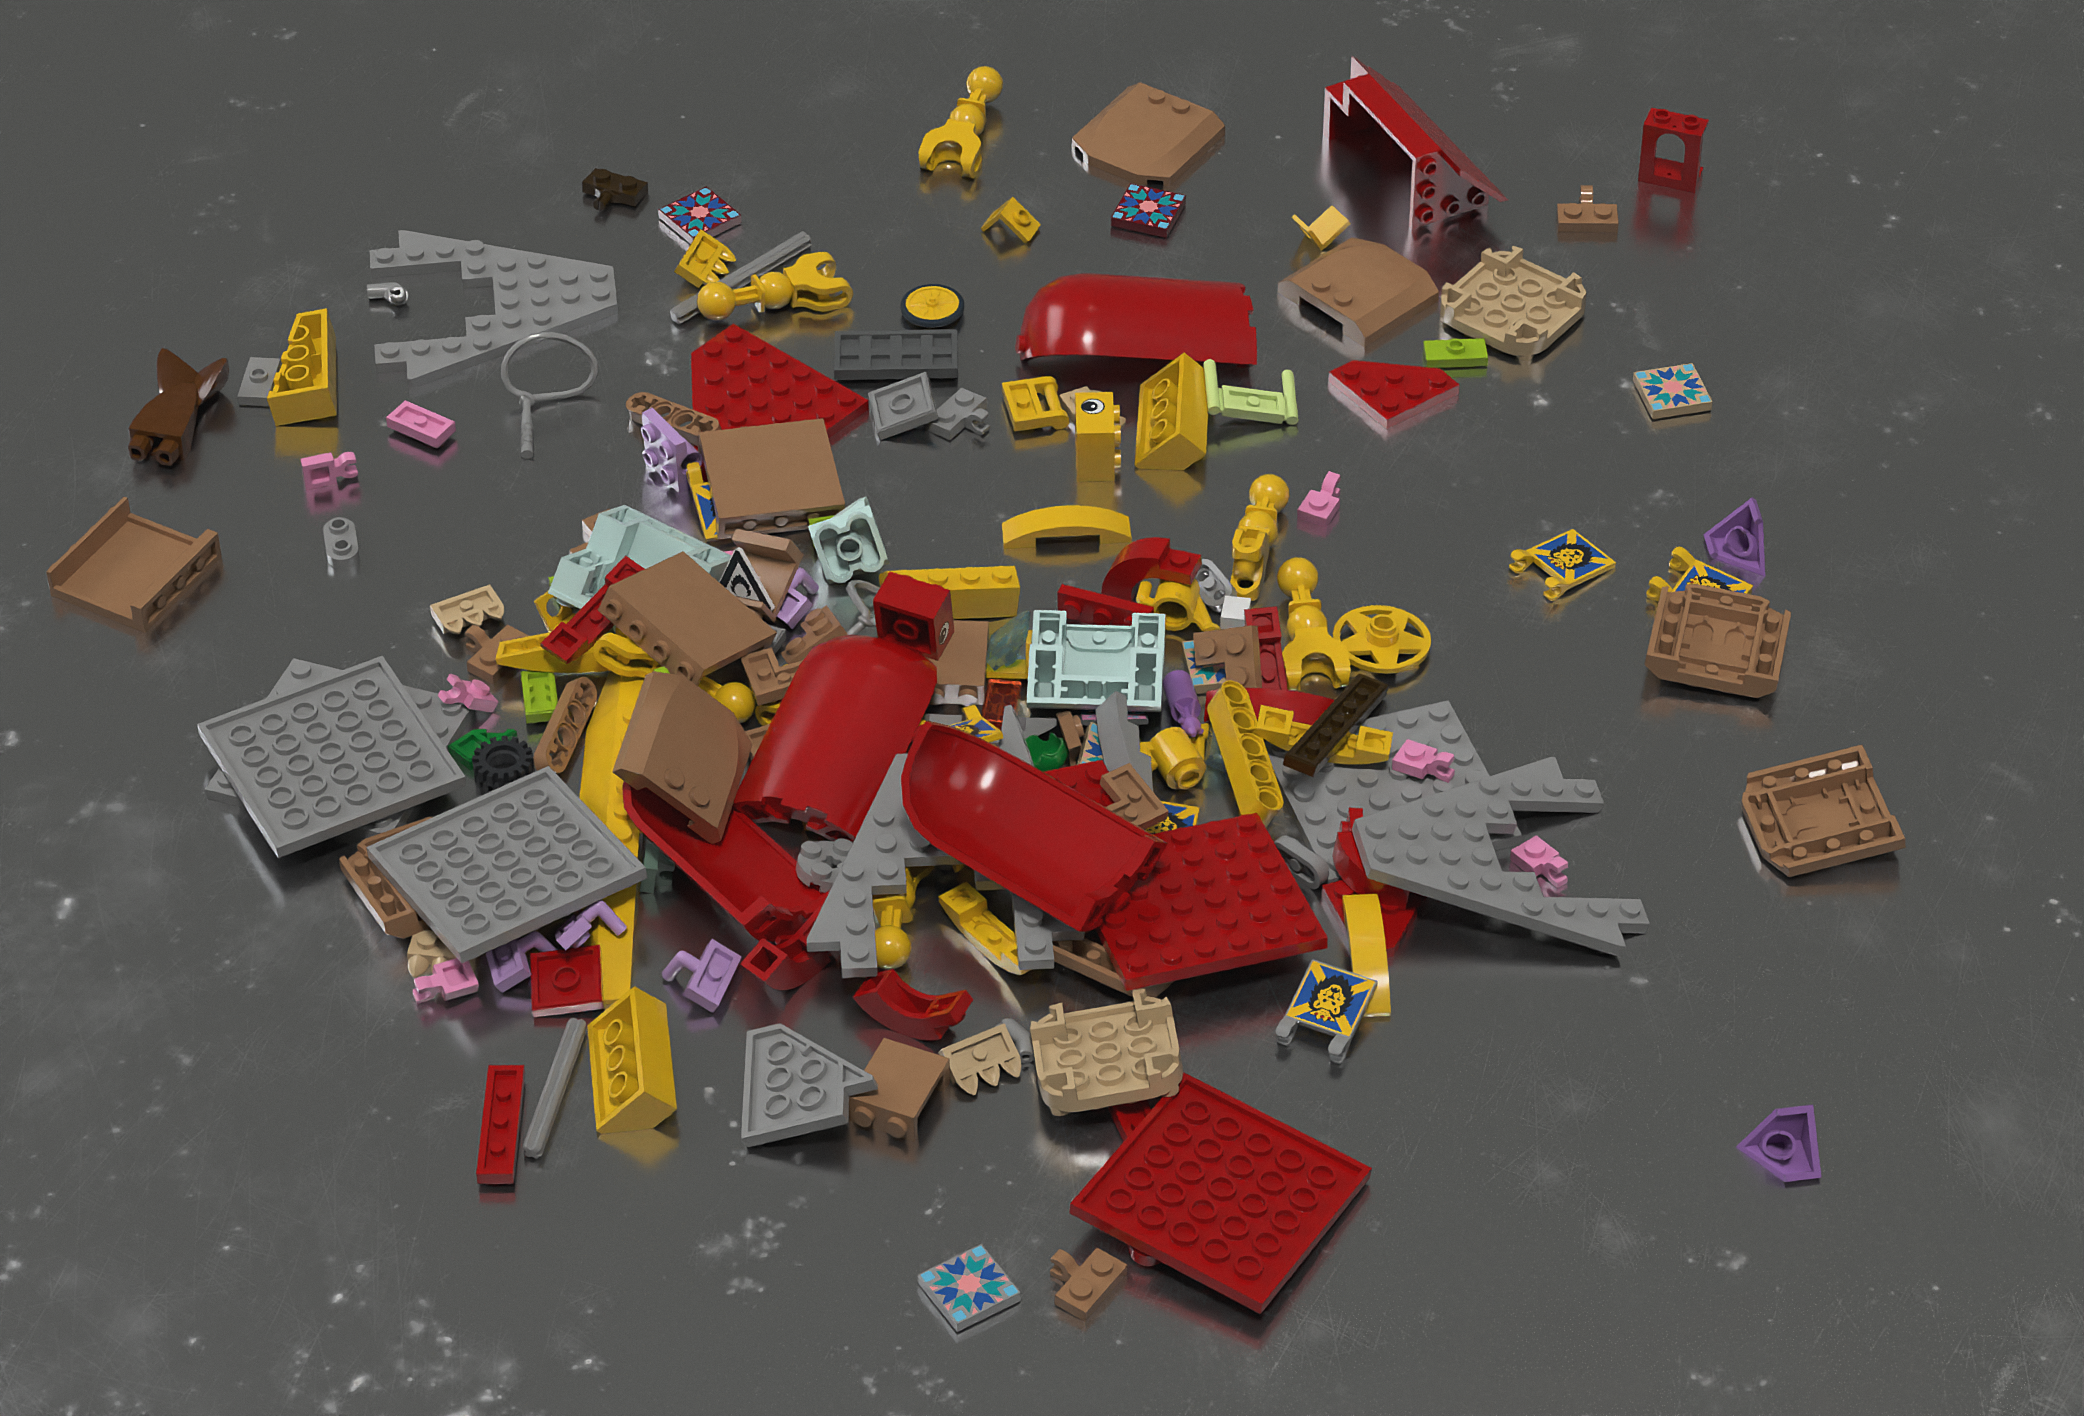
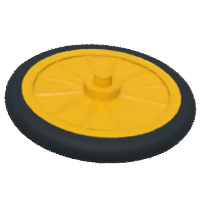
[900,284,965,327]

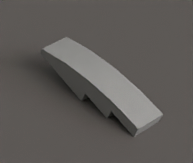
[1096,691,1153,791]

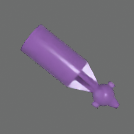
[1163,670,1204,737]

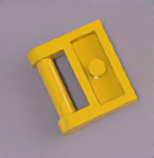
[1002,376,1069,431]

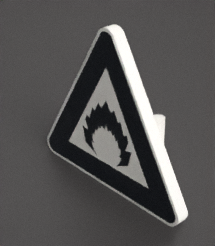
[719,547,775,611]

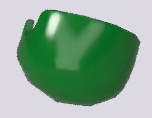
[1025,733,1069,772]

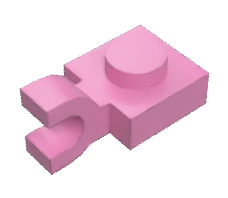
[1297,471,1341,528]
[438,674,498,713]
[1392,739,1455,783]
[1510,835,1568,888]
[412,958,479,1005]

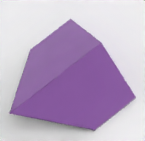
[1703,497,1765,576]
[1736,1104,1822,1182]

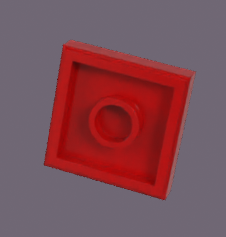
[530,944,604,1018]

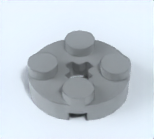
[796,839,853,893]

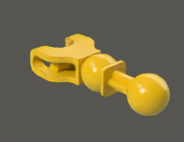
[918,66,1003,179]
[697,252,853,321]
[1230,474,1289,601]
[1277,557,1351,691]
[593,627,756,724]
[872,866,934,970]

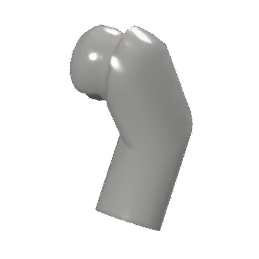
[367,282,408,306]
[995,1018,1035,1063]

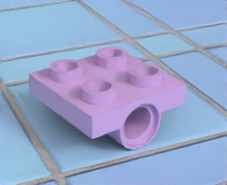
[641,408,703,494]

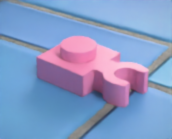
[300,452,358,490]

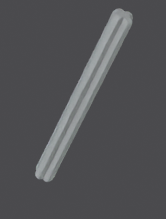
[670,231,812,324]

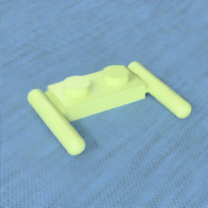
[1204,359,1299,425]

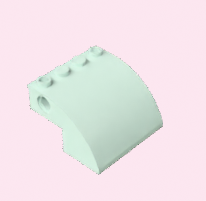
[548,505,731,630]
[1027,610,1165,712]

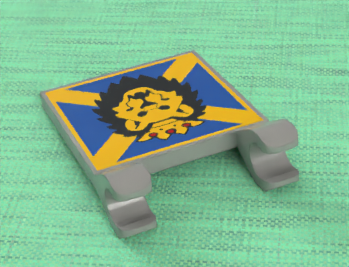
[1276,959,1378,1064]

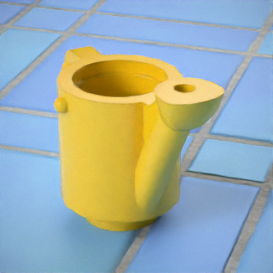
[1136,578,1221,632]
[1140,723,1210,790]

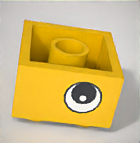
[1075,392,1121,482]

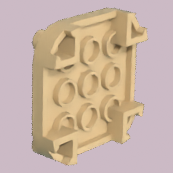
[1440,246,1587,361]
[1030,989,1183,1116]

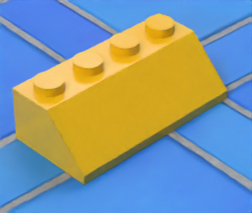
[1135,352,1208,470]
[879,566,1020,619]
[587,986,677,1134]

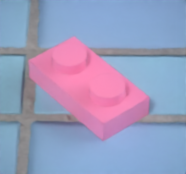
[386,400,456,448]

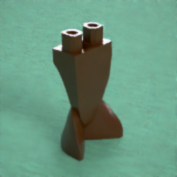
[128,348,229,466]

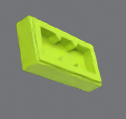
[1423,338,1488,368]
[521,670,558,724]

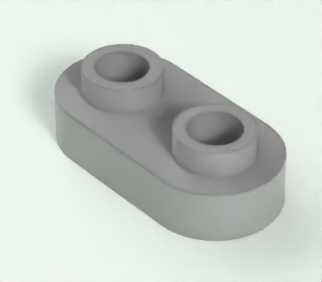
[323,517,360,570]
[1195,559,1237,613]
[1274,835,1329,889]

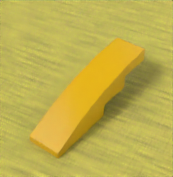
[495,632,619,673]

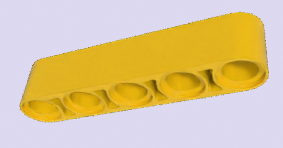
[1207,680,1284,828]

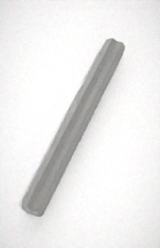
[523,1018,587,1159]

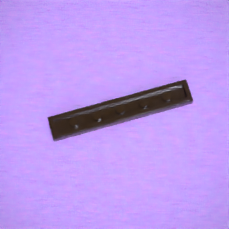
[1283,673,1389,778]

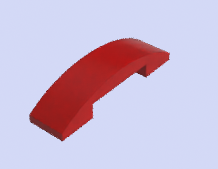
[540,556,645,665]
[1244,606,1288,690]
[1204,688,1334,725]

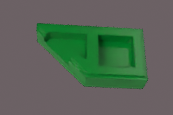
[448,729,517,771]

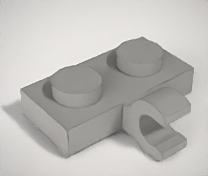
[925,388,990,440]

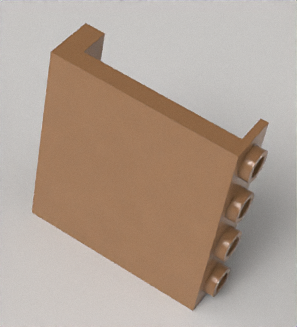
[698,418,845,539]
[46,497,222,633]
[598,551,777,686]

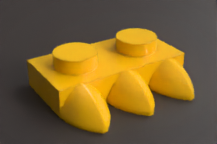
[674,229,736,288]

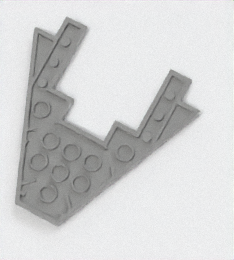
[369,230,618,389]
[807,753,1084,978]
[1352,757,1650,956]

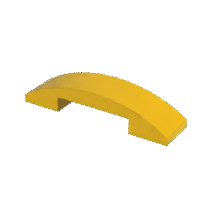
[1002,505,1132,549]
[1255,705,1393,764]
[938,881,1032,975]
[1342,894,1391,1018]

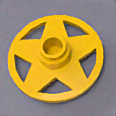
[1332,605,1431,674]

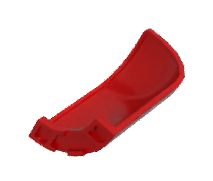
[1015,273,1257,368]
[733,635,937,843]
[901,721,1168,932]
[622,781,831,945]

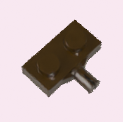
[582,168,648,211]

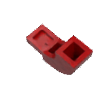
[1101,537,1202,601]
[1332,807,1410,910]
[740,905,831,990]
[852,969,974,1040]

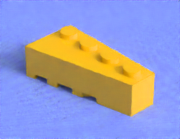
[267,308,337,426]

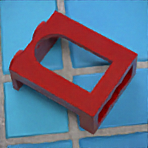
[1638,108,1709,193]

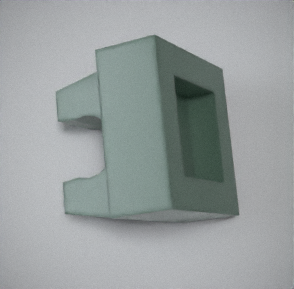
[639,843,675,893]

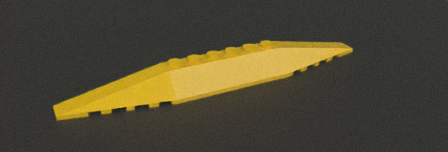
[579,671,645,1004]

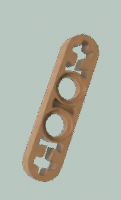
[626,392,722,446]
[533,677,597,774]

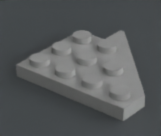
[741,1023,878,1148]

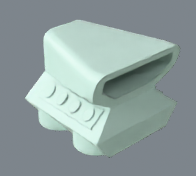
[808,497,890,584]

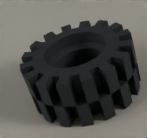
[472,736,535,794]

